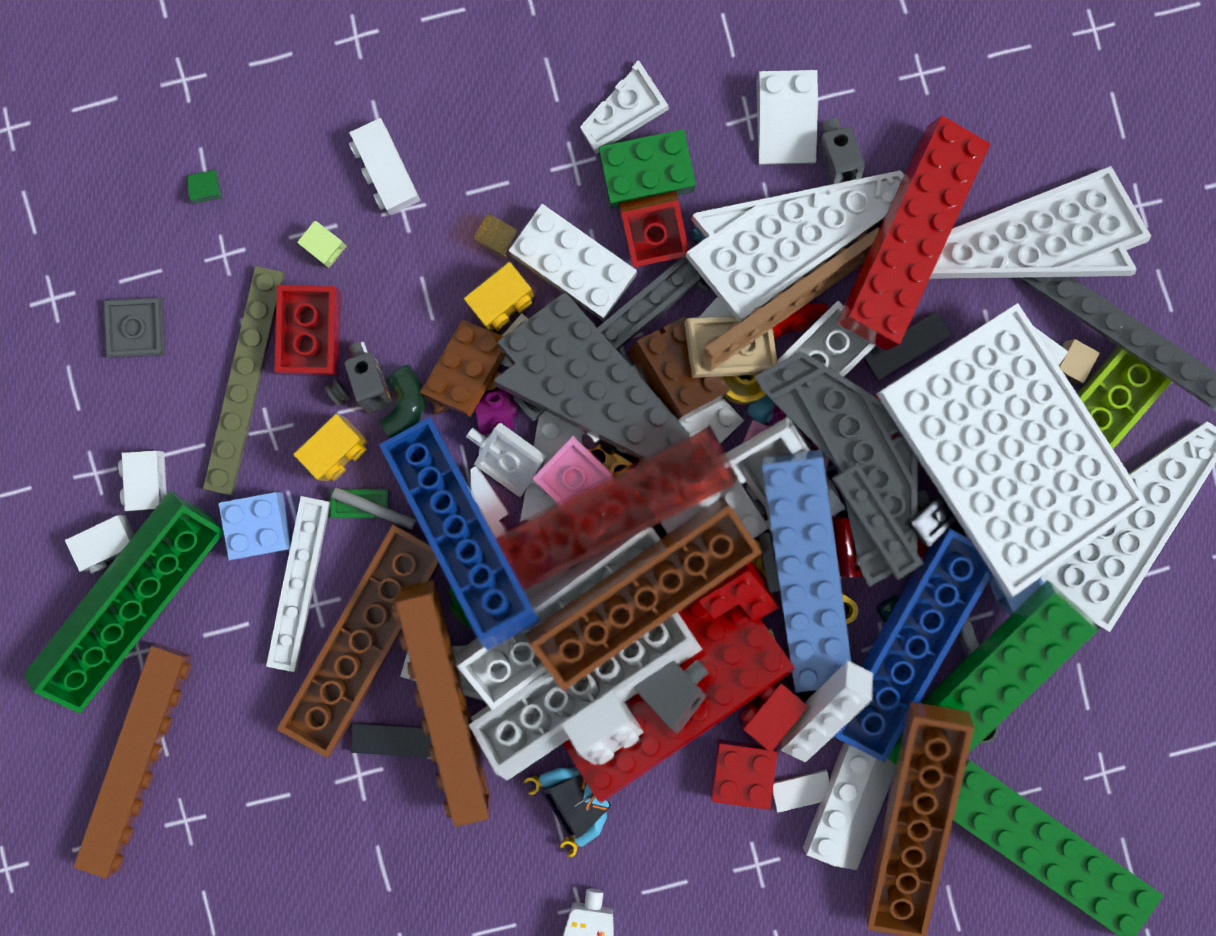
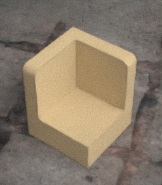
[1059,339,1100,385]

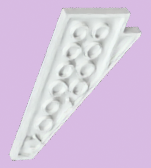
[930,166,1151,279]
[686,170,904,322]
[1040,421,1216,632]

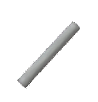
[332,487,416,530]

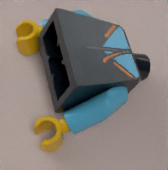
[524,768,611,857]

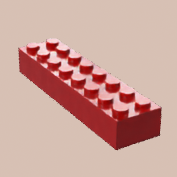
[836,115,990,351]

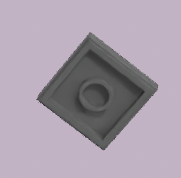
[103,297,166,358]

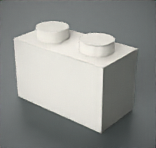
[118,451,167,511]
[65,515,135,574]

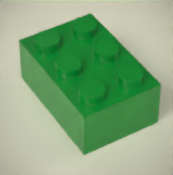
[599,129,696,209]

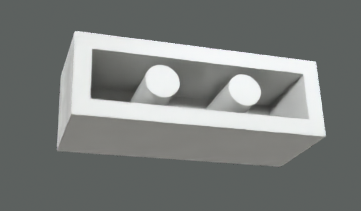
[349,118,421,215]

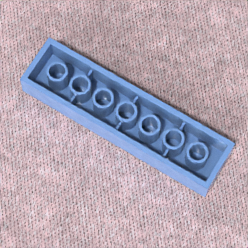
[762,449,852,692]

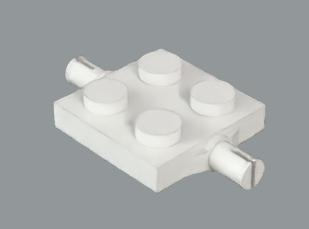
[466,423,547,497]

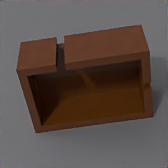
[628,316,730,423]

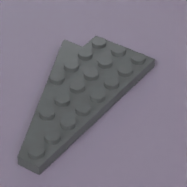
[494,292,717,486]

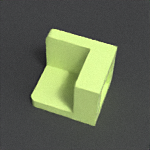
[297,221,347,268]

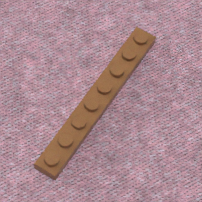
[702,228,879,371]

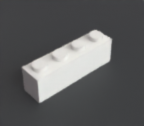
[781,661,873,763]

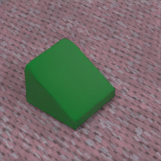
[187,170,222,204]

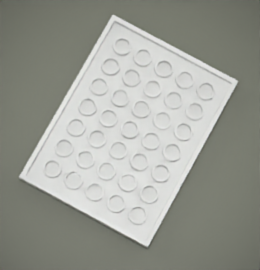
[877,303,1147,597]

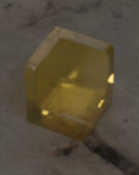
[473,213,517,259]

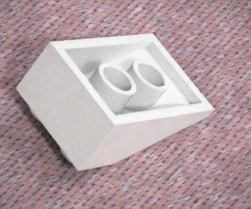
[756,70,818,165]

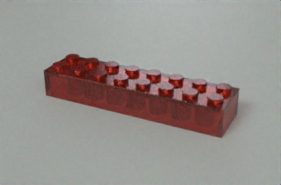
[496,424,738,590]

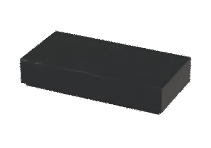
[758,531,781,593]

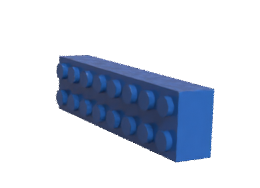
[379,417,540,650]
[833,527,992,763]

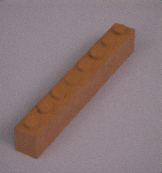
[73,644,192,879]

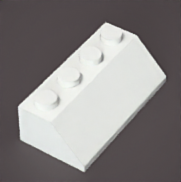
[802,742,896,870]

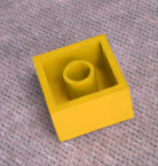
[464,262,534,332]
[293,414,369,481]

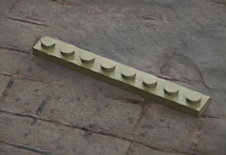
[203,266,285,496]

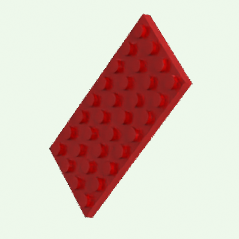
[563,598,795,803]

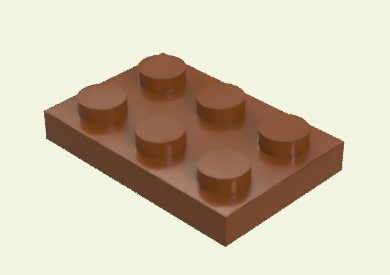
[420,320,505,417]

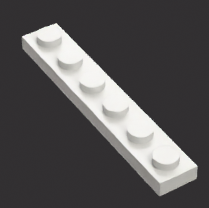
[266,496,330,672]

